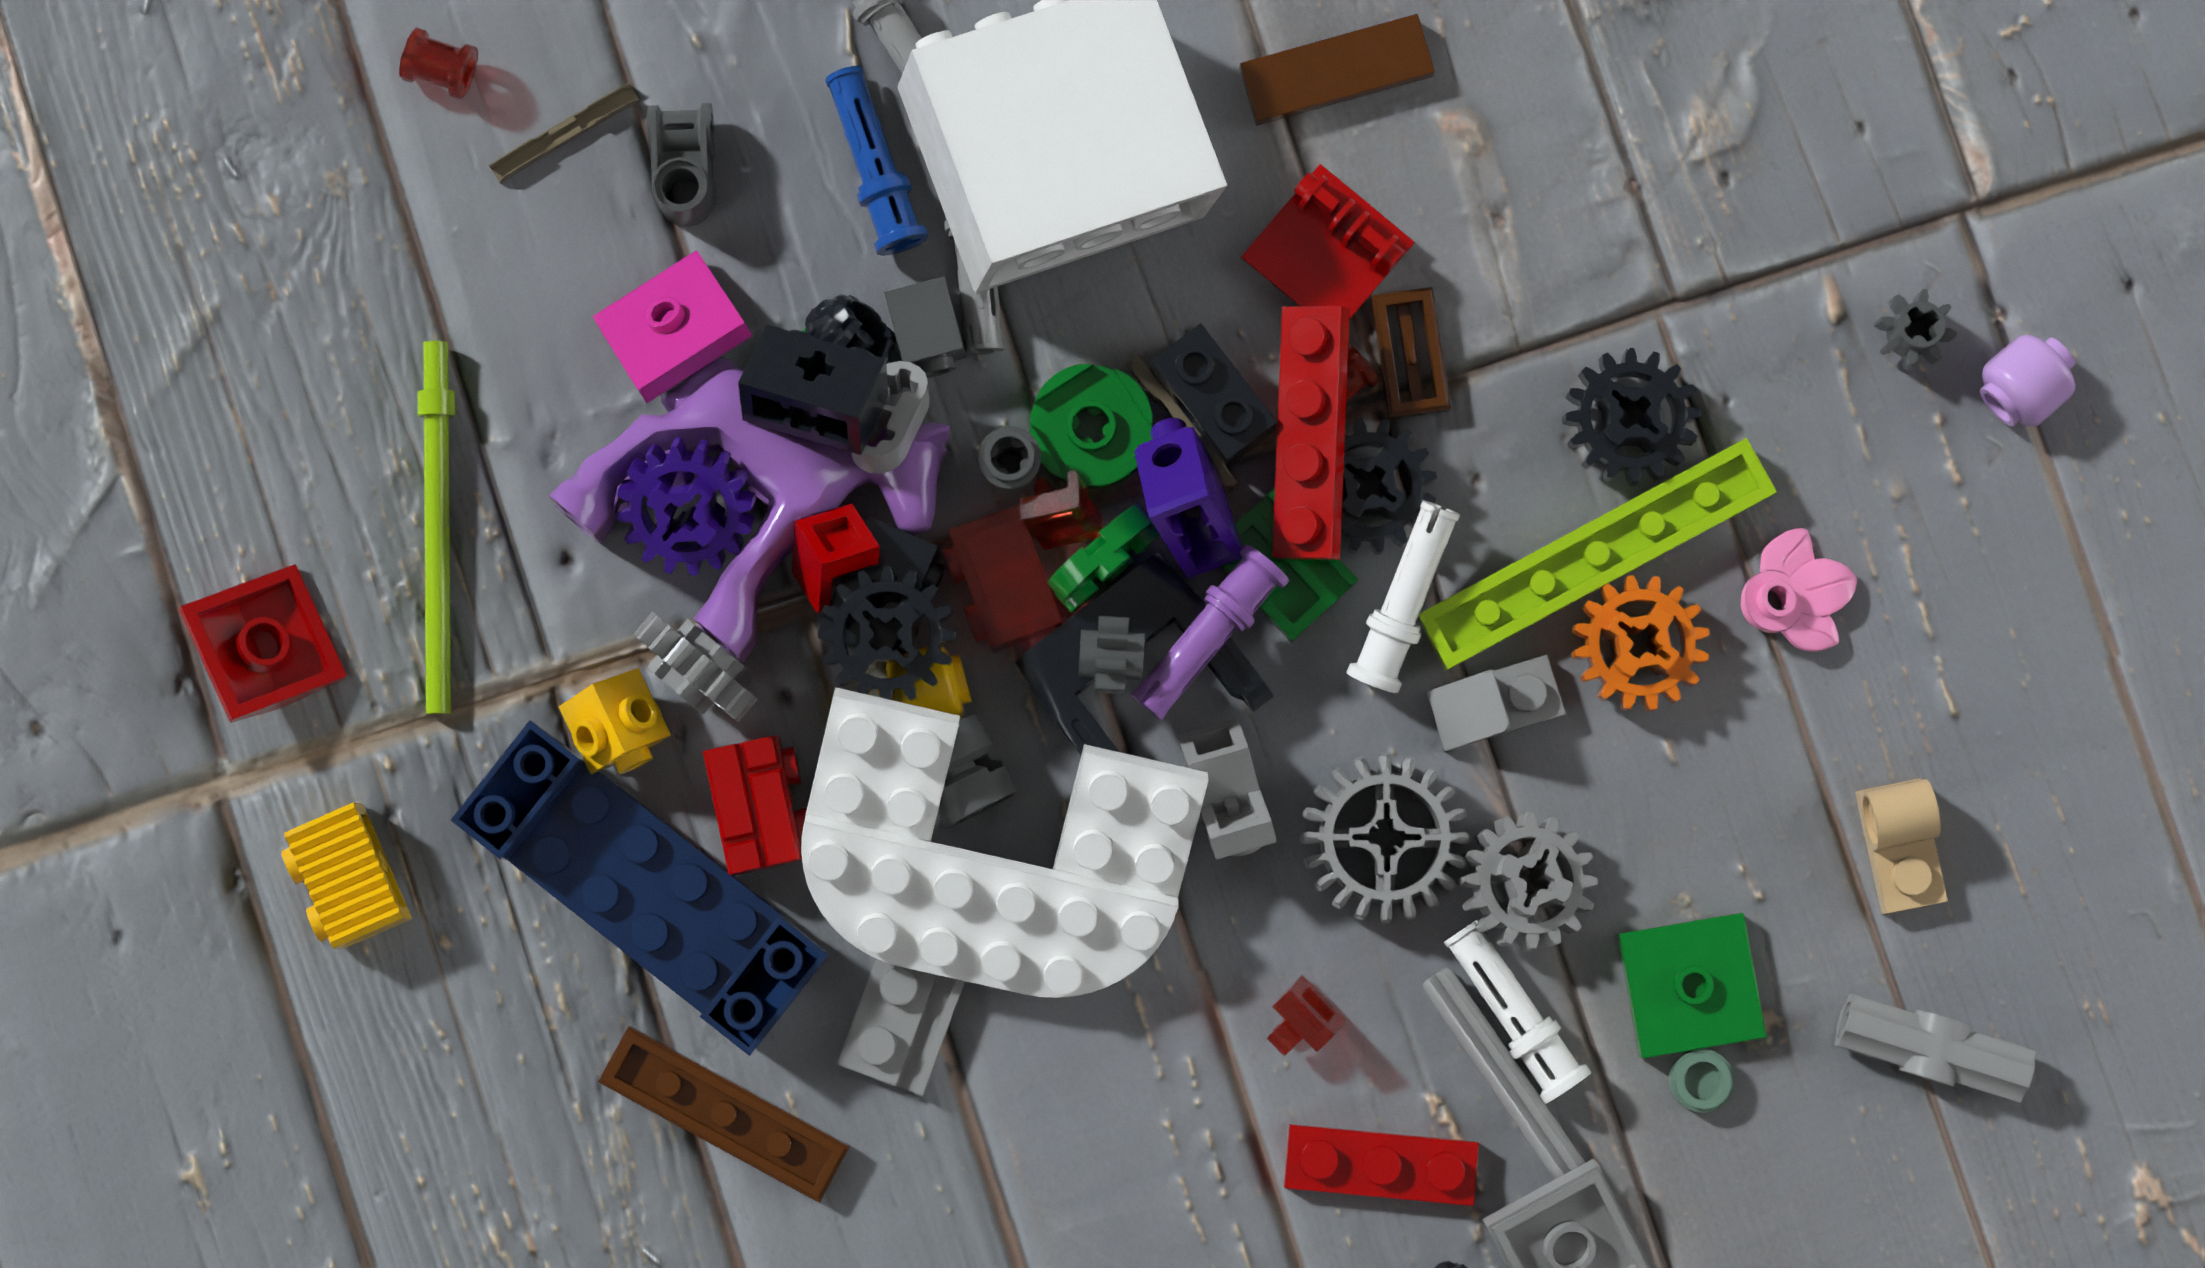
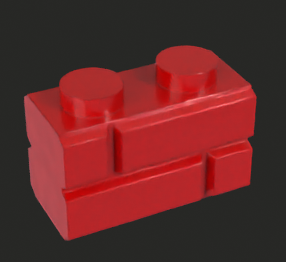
[703,735,807,876]

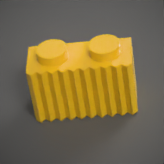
[282,802,412,949]

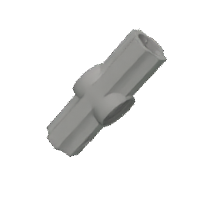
[1834,994,2036,1103]

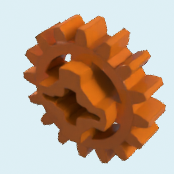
[1571,575,1710,712]

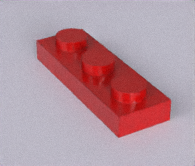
[1283,1124,1479,1206]

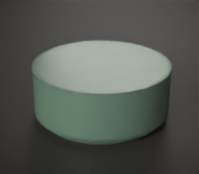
[1668,1049,1735,1113]

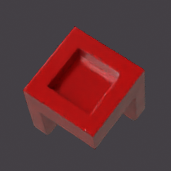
[792,504,880,613]

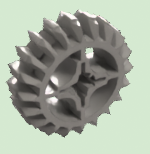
[1299,753,1471,924]

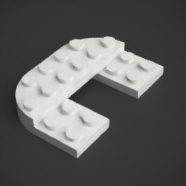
[801,687,1209,998]

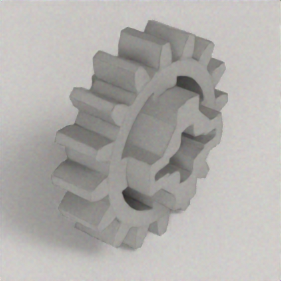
[633,611,758,722]
[1458,812,1598,951]

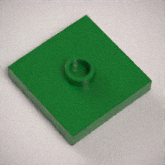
[1617,913,1767,1059]

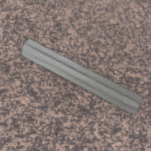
[1423,968,1585,1179]

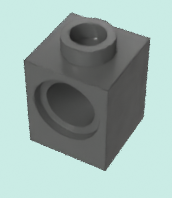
[884,276,966,378]

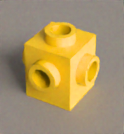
[559,668,671,774]

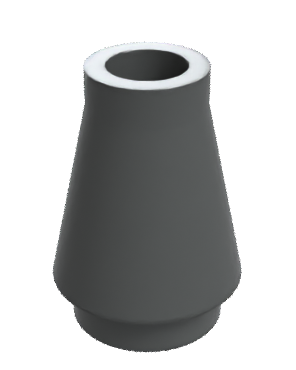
[978,426,1041,489]

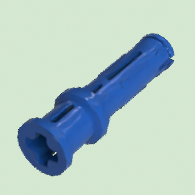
[825,66,929,256]

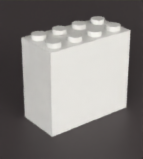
[897,0,1228,294]

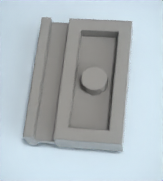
[837,959,966,1096]

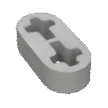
[851,361,930,474]

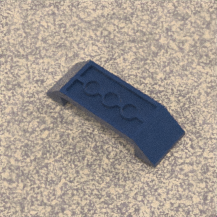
[451,720,829,1056]

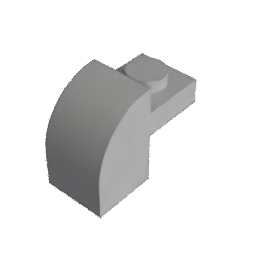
[1177,718,1277,860]

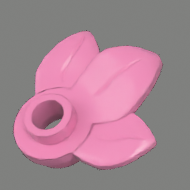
[1741,528,1857,652]

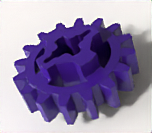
[616,437,756,576]

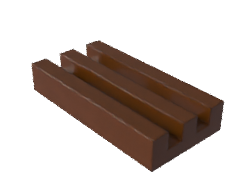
[1370,287,1451,420]

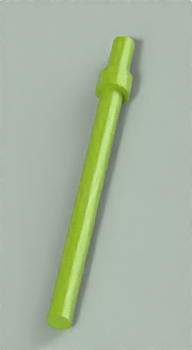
[417,341,455,714]

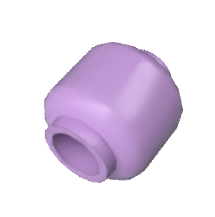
[1980,335,2076,426]

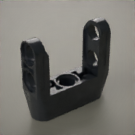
[1015,553,1273,755]

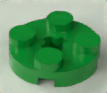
[1030,364,1152,490]
[1047,503,1161,613]

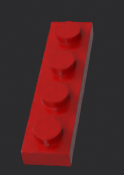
[1272,306,1350,560]

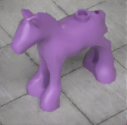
[549,357,950,664]

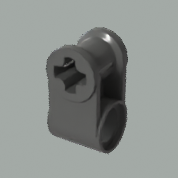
[647,103,715,227]

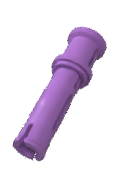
[1130,544,1289,721]

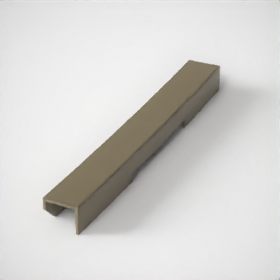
[488,83,640,184]
[1126,354,1238,494]

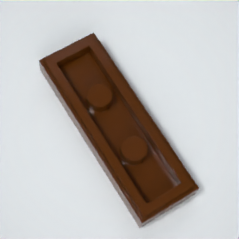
[1239,14,1435,126]

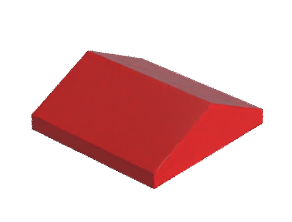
[178,564,347,723]

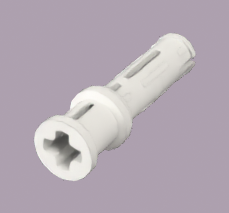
[1347,500,1460,693]
[1444,920,1592,1104]

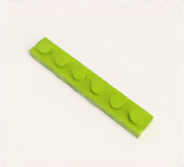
[1417,438,1777,671]

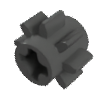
[1874,289,1957,370]
[1079,616,1145,694]

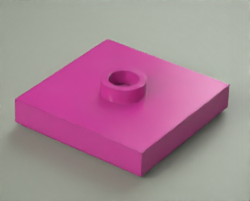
[592,250,753,403]

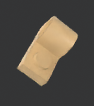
[1855,778,1948,914]

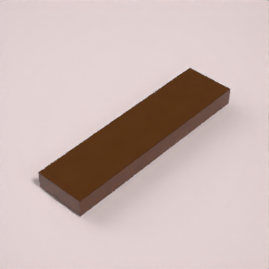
[598,1026,851,1203]

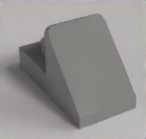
[1426,655,1566,752]

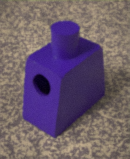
[1134,418,1243,579]

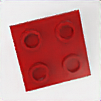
[1241,164,1415,320]

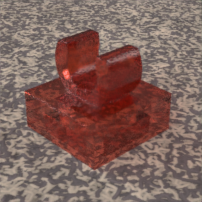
[1020,470,1103,550]
[1267,975,1346,1056]

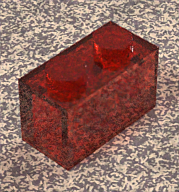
[942,504,1062,653]

